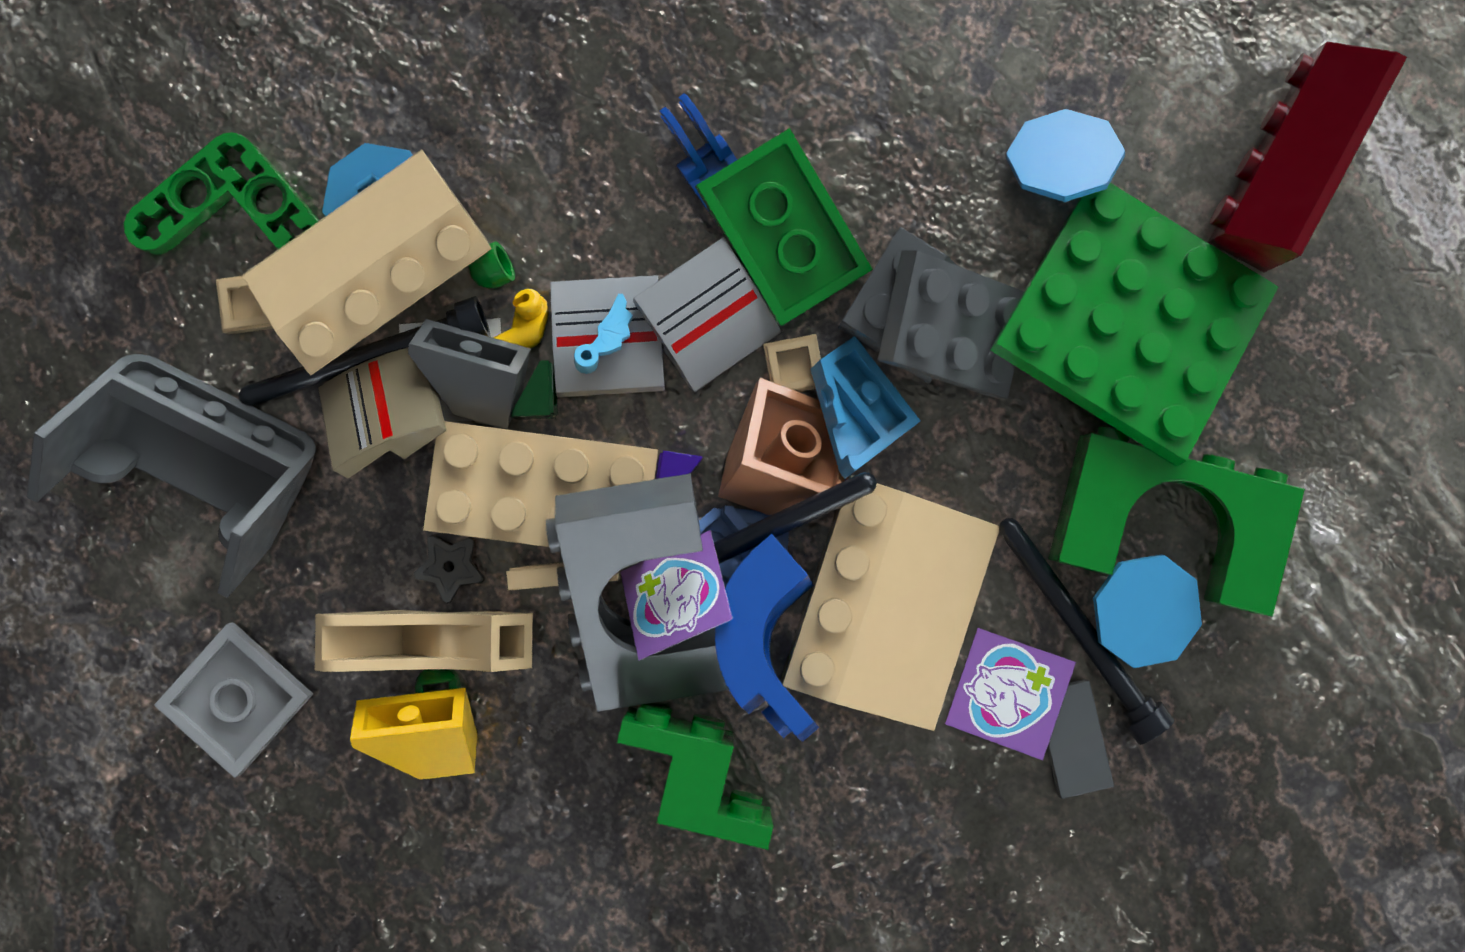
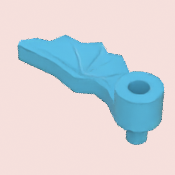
[574,294,633,374]

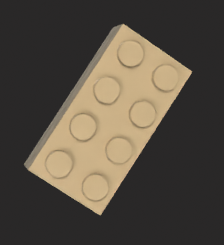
[423,421,661,547]

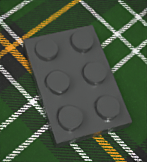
[878,250,1024,399]

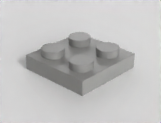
[154,622,313,778]

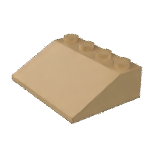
[780,475,999,731]

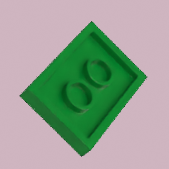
[695,128,873,326]

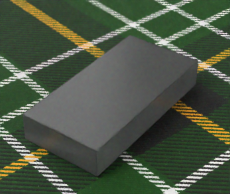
[1047,679,1114,799]

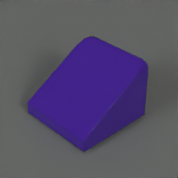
[656,450,703,479]

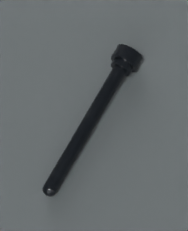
[239,296,490,406]
[714,472,877,564]
[999,518,1175,745]

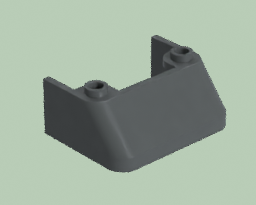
[27,354,316,598]

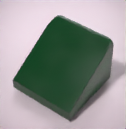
[511,360,558,420]

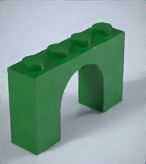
[1048,427,1305,617]

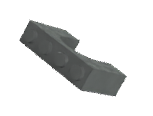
[546,473,727,712]

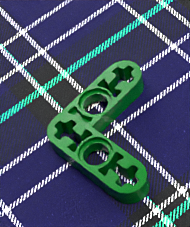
[124,132,320,254]

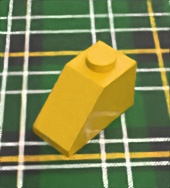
[350,688,477,780]

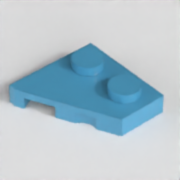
[810,336,921,479]

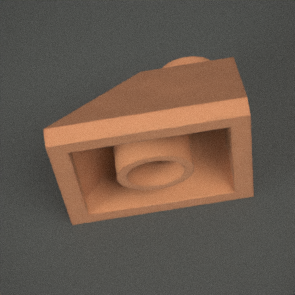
[718,378,848,515]

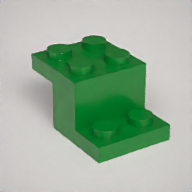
[617,703,773,850]

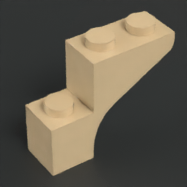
[315,610,533,672]

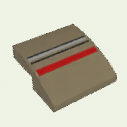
[318,347,447,479]

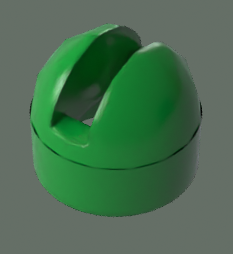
[469,241,515,289]
[415,669,461,693]

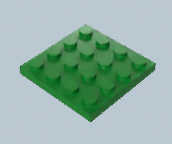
[990,183,1279,467]

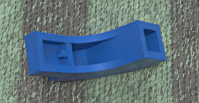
[715,534,819,742]

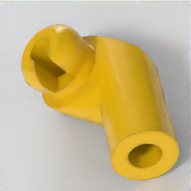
[493,289,549,348]

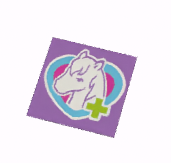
[620,530,732,661]
[945,628,1076,760]

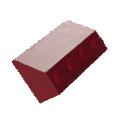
[1208,42,1407,272]

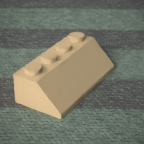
[242,149,492,376]

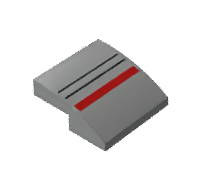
[633,238,781,394]
[550,275,665,397]

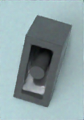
[408,319,531,429]

